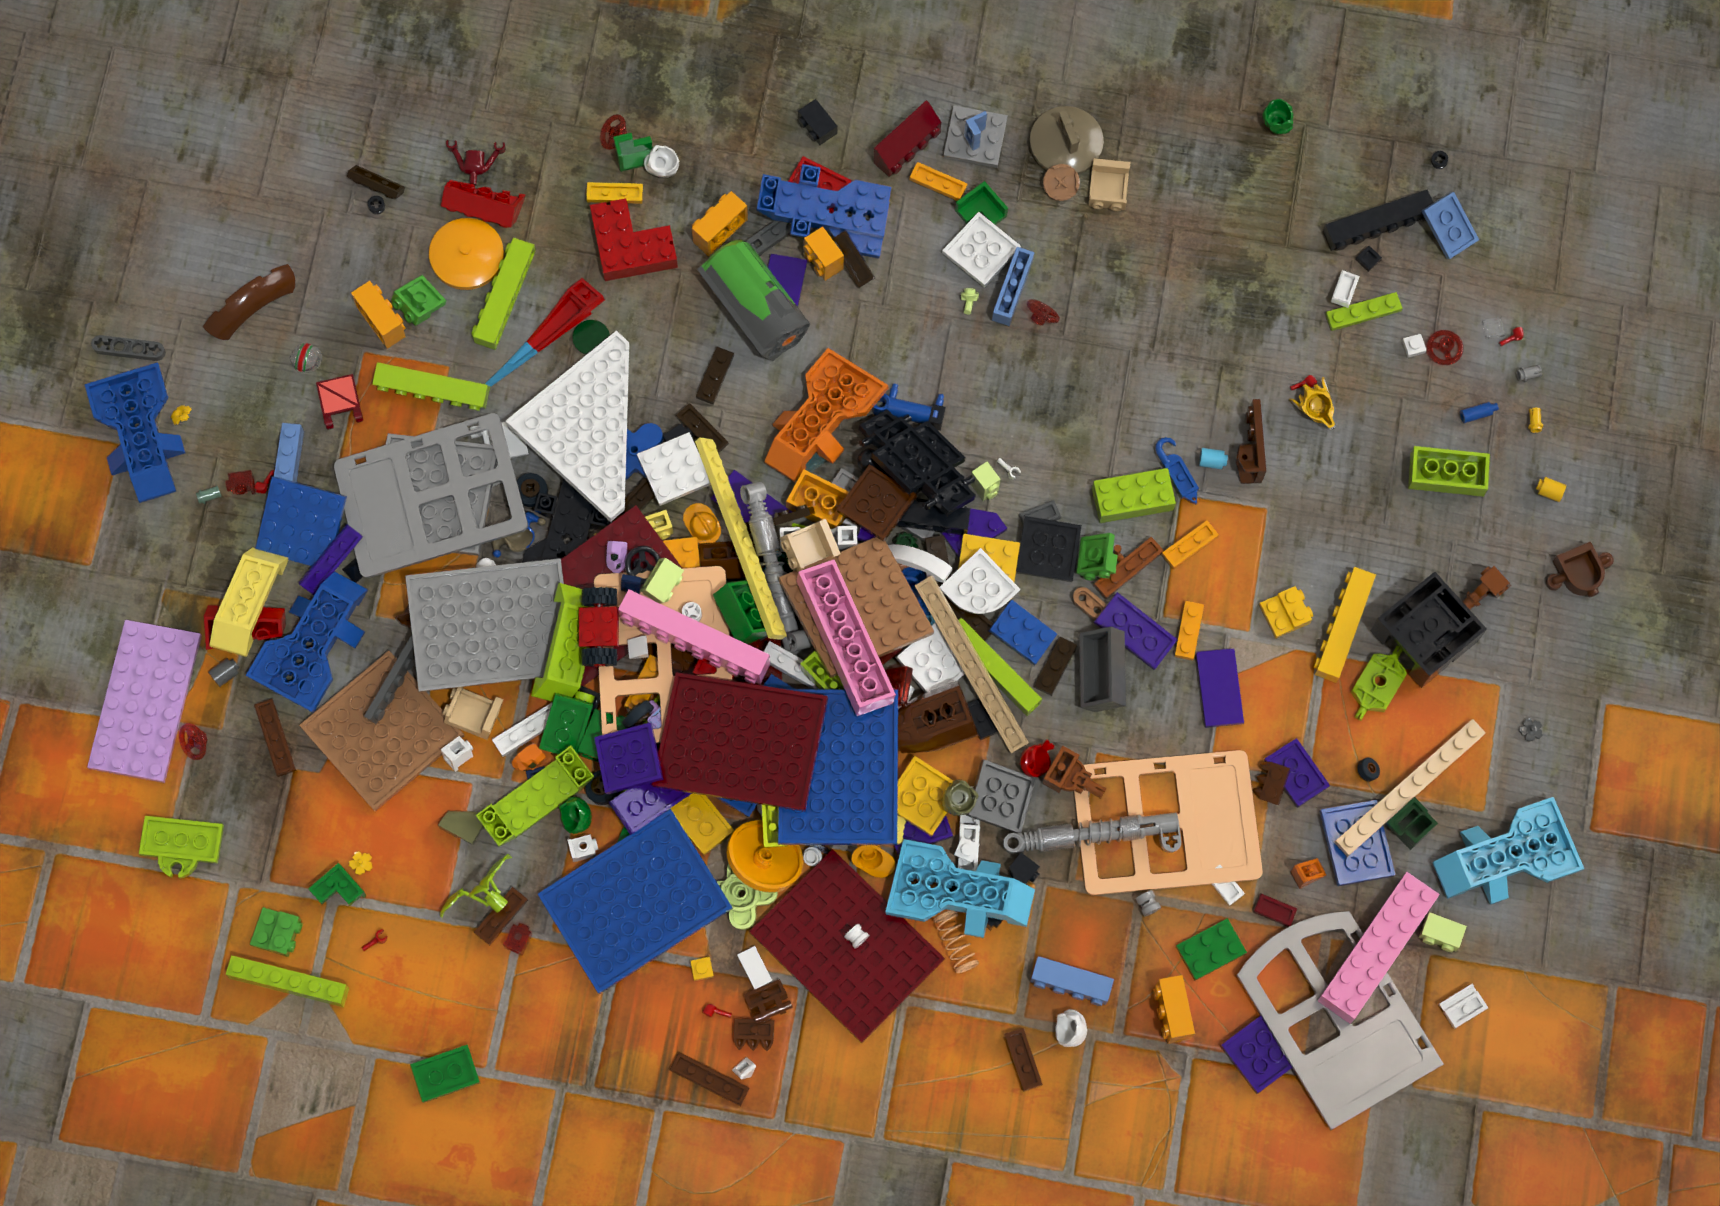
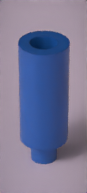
[1460,402,1499,423]

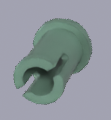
[196,485,222,504]

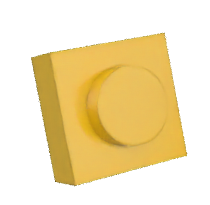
[691,957,714,981]

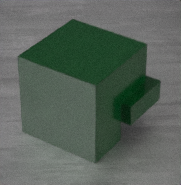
[1386,797,1438,850]

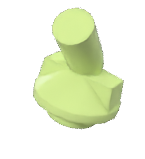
[961,288,979,315]

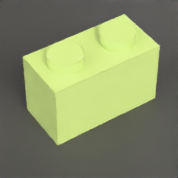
[971,462,1001,501]
[640,558,684,603]
[1418,912,1467,952]

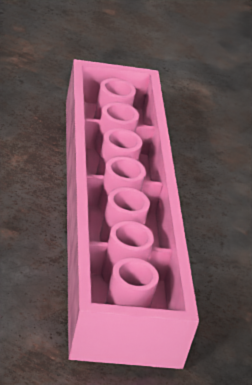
[796,560,896,716]
[618,589,770,684]
[1318,872,1440,1024]

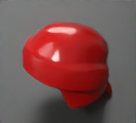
[1020,739,1054,777]

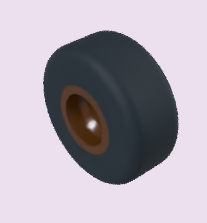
[1357,757,1380,782]

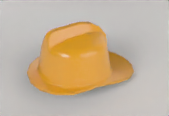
[683,503,721,543]
[851,845,895,878]

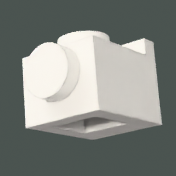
[441,736,473,772]
[568,834,599,862]

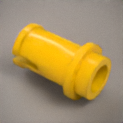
[1528,407,1543,433]

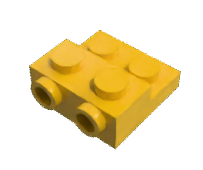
[1259,586,1313,639]

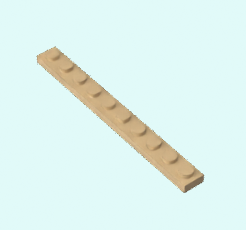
[915,576,1029,753]
[1334,719,1486,857]

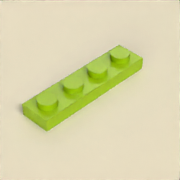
[1325,292,1403,331]

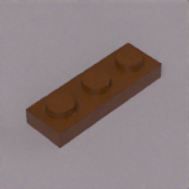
[474,887,528,946]
[1004,1028,1043,1092]

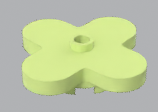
[717,864,778,930]

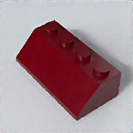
[874,100,942,177]

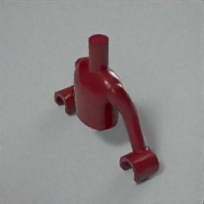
[446,140,506,186]

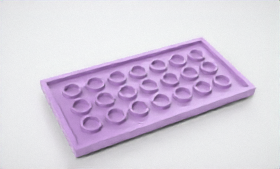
[87,620,202,783]

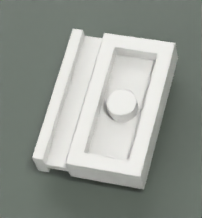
[1439,983,1488,1029]

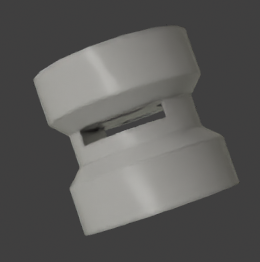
[1135,890,1161,917]

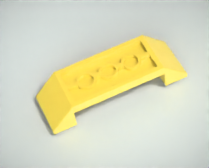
[210,547,289,657]

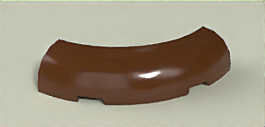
[202,264,296,340]

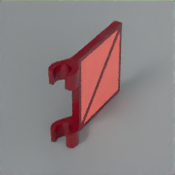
[316,374,363,430]

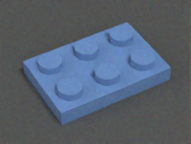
[1421,192,1479,259]

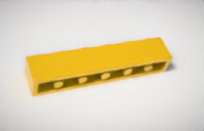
[1313,567,1376,683]

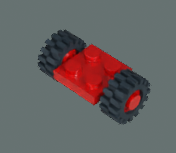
[579,587,619,667]

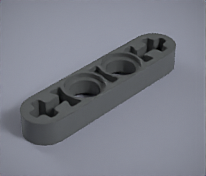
[91,335,166,361]

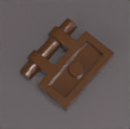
[744,979,793,1023]

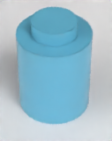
[1199,448,1228,469]

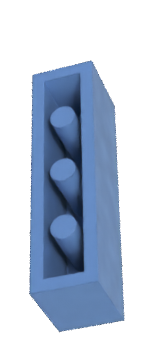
[992,247,1035,326]
[274,423,304,482]
[1030,956,1114,1006]

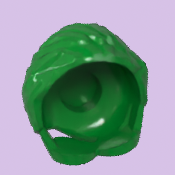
[1262,99,1293,134]
[559,797,592,834]

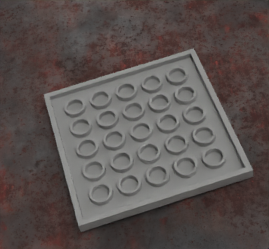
[386,434,497,556]

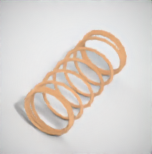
[933,910,979,973]

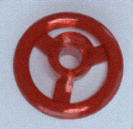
[600,114,627,150]
[1027,299,1060,326]
[1426,330,1464,365]
[179,723,207,760]

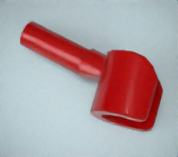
[1499,327,1524,346]
[1290,375,1317,390]
[255,470,275,494]
[361,929,388,951]
[703,1004,732,1018]

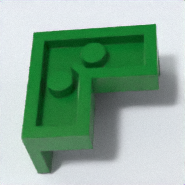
[613,133,653,172]
[955,181,1008,225]
[308,863,366,906]

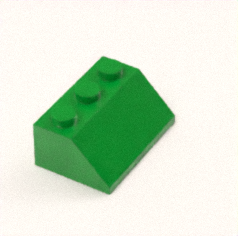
[713,580,767,644]

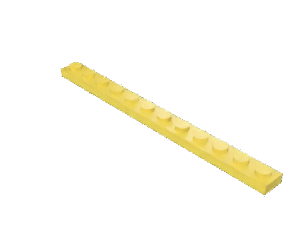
[695,438,787,640]

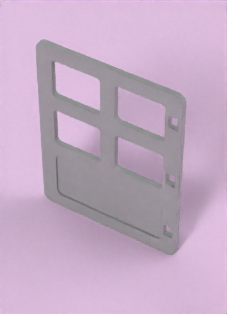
[334,413,528,578]

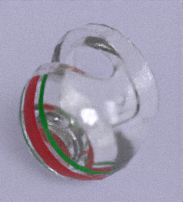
[289,343,322,374]

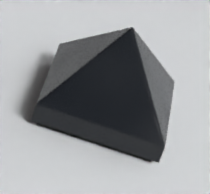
[342,558,363,583]

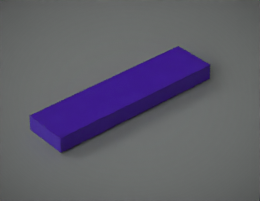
[299,524,363,595]

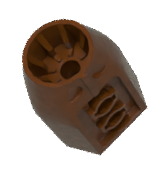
[898,680,978,753]

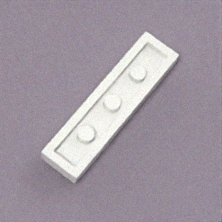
[763,641,819,690]
[492,702,553,757]

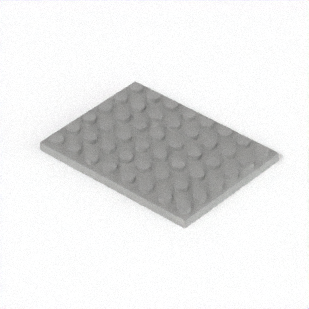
[405,558,564,692]

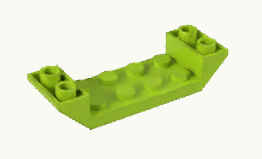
[531,583,593,702]
[476,746,594,847]

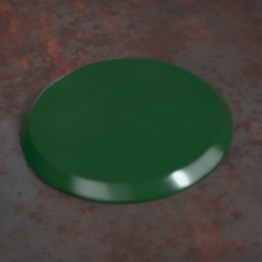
[573,320,610,355]

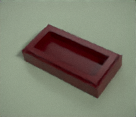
[1253,893,1297,927]

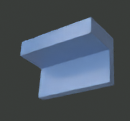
[964,111,987,151]

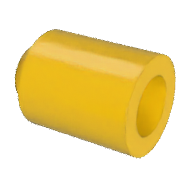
[1536,477,1567,502]

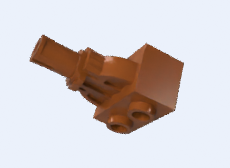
[1462,566,1511,609]
[1043,746,1107,799]

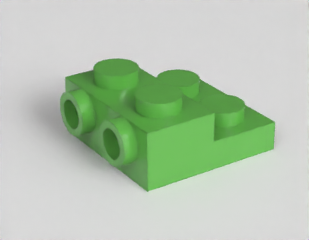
[392,275,446,326]
[1077,533,1118,581]
[250,907,303,957]

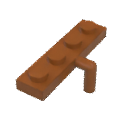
[1093,537,1164,599]

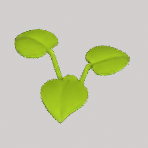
[440,854,512,918]

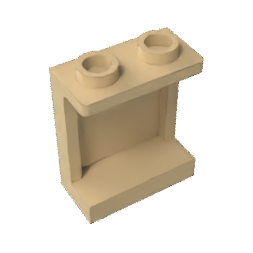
[1088,158,1130,211]
[780,519,841,572]
[442,687,503,740]

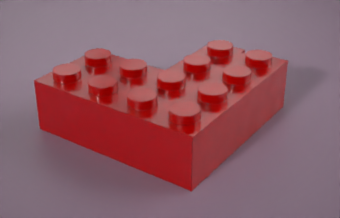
[590,198,678,281]

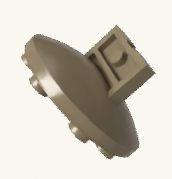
[1030,106,1104,174]

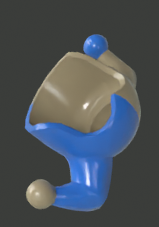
[491,511,546,558]

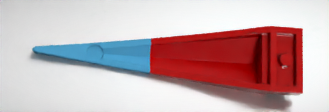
[485,278,605,387]

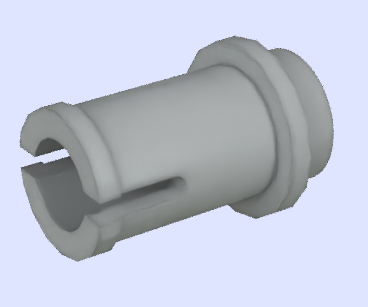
[1516,365,1542,382]

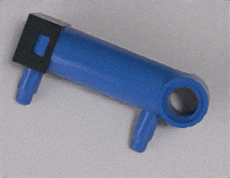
[871,383,946,431]

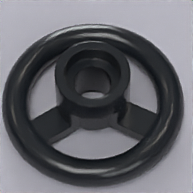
[625,546,660,584]

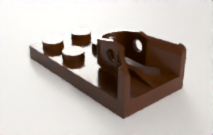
[1236,399,1266,484]

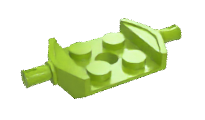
[1351,646,1407,721]

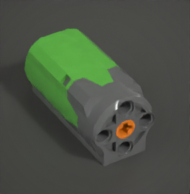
[697,240,810,361]

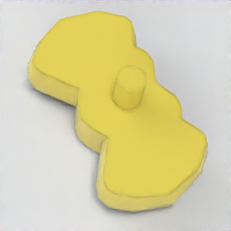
[897,816,906,845]

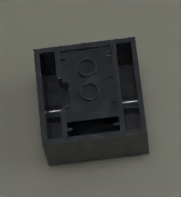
[1370,572,1487,688]

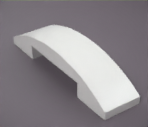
[888,544,952,583]

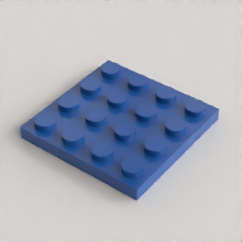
[255,476,347,566]

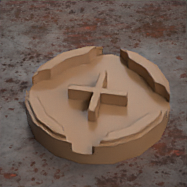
[1043,164,1080,201]

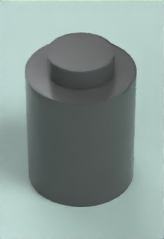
[208,658,239,687]

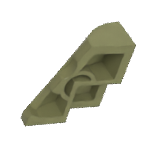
[438,811,484,845]

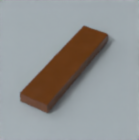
[254,698,296,777]
[670,1052,750,1107]

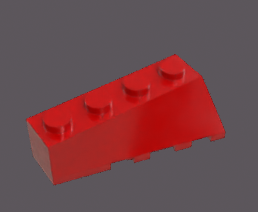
[441,180,526,228]
[204,605,286,650]

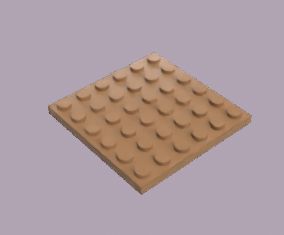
[779,537,934,678]
[299,651,464,812]

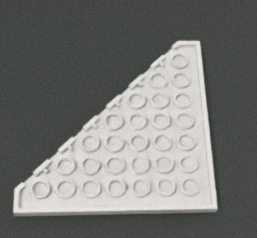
[506,331,629,522]

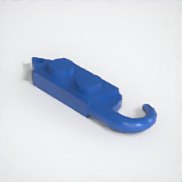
[1155,437,1199,505]

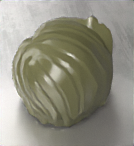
[942,779,979,816]

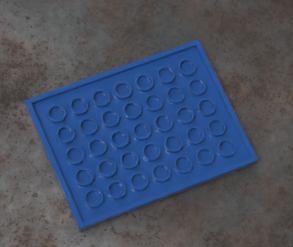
[778,689,898,845]
[538,809,733,994]

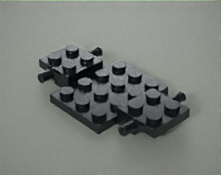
[858,409,976,516]

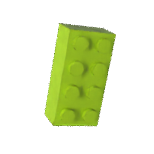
[1408,446,1490,497]
[1092,468,1176,523]

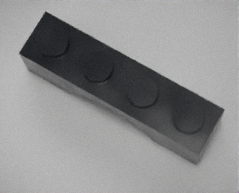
[986,852,1040,931]

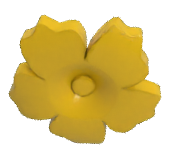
[170,405,192,425]
[349,851,373,875]

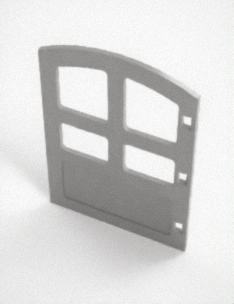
[1236,911,1444,1130]

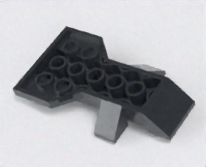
[522,478,610,563]

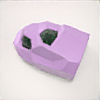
[606,541,628,573]

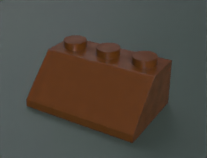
[699,539,758,581]

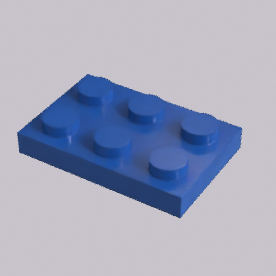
[988,599,1057,665]

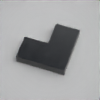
[967,689,1000,741]

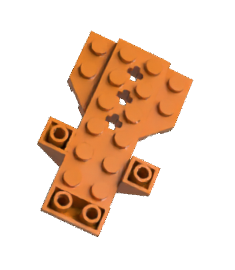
[764,348,889,482]

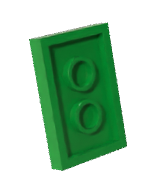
[539,693,593,754]
[1176,918,1247,981]
[410,1044,480,1103]

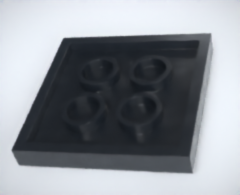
[1016,516,1082,582]

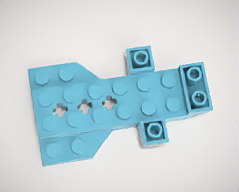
[1432,797,1584,905]
[886,839,1035,938]

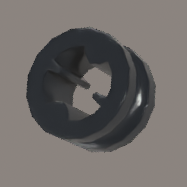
[1431,151,1448,169]
[368,195,385,214]

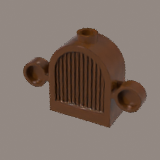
[1546,542,1614,598]

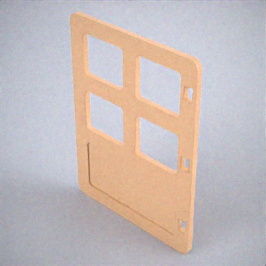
[594,566,732,743]
[1074,750,1263,895]

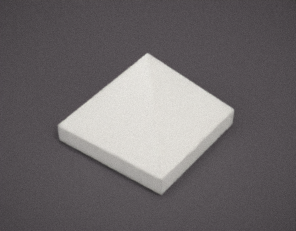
[732,1057,756,1079]

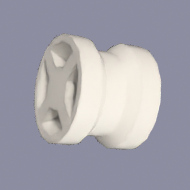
[682,602,702,622]
[844,924,869,949]

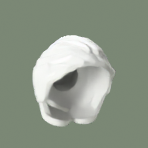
[644,145,679,178]
[1056,1009,1087,1047]

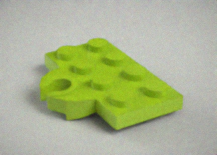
[139,816,224,879]

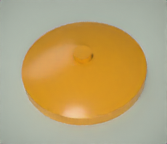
[429,218,504,290]
[726,820,803,892]

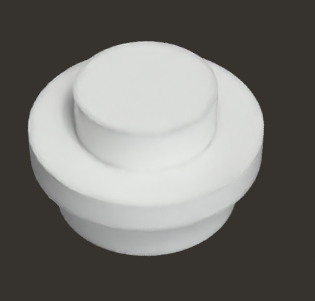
[803,847,822,866]

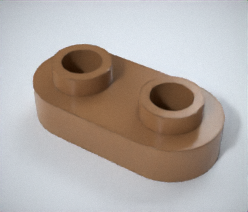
[1073,587,1106,620]

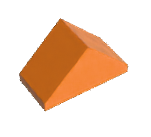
[1291,858,1326,889]

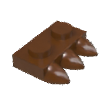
[1252,762,1291,805]
[734,1019,775,1051]

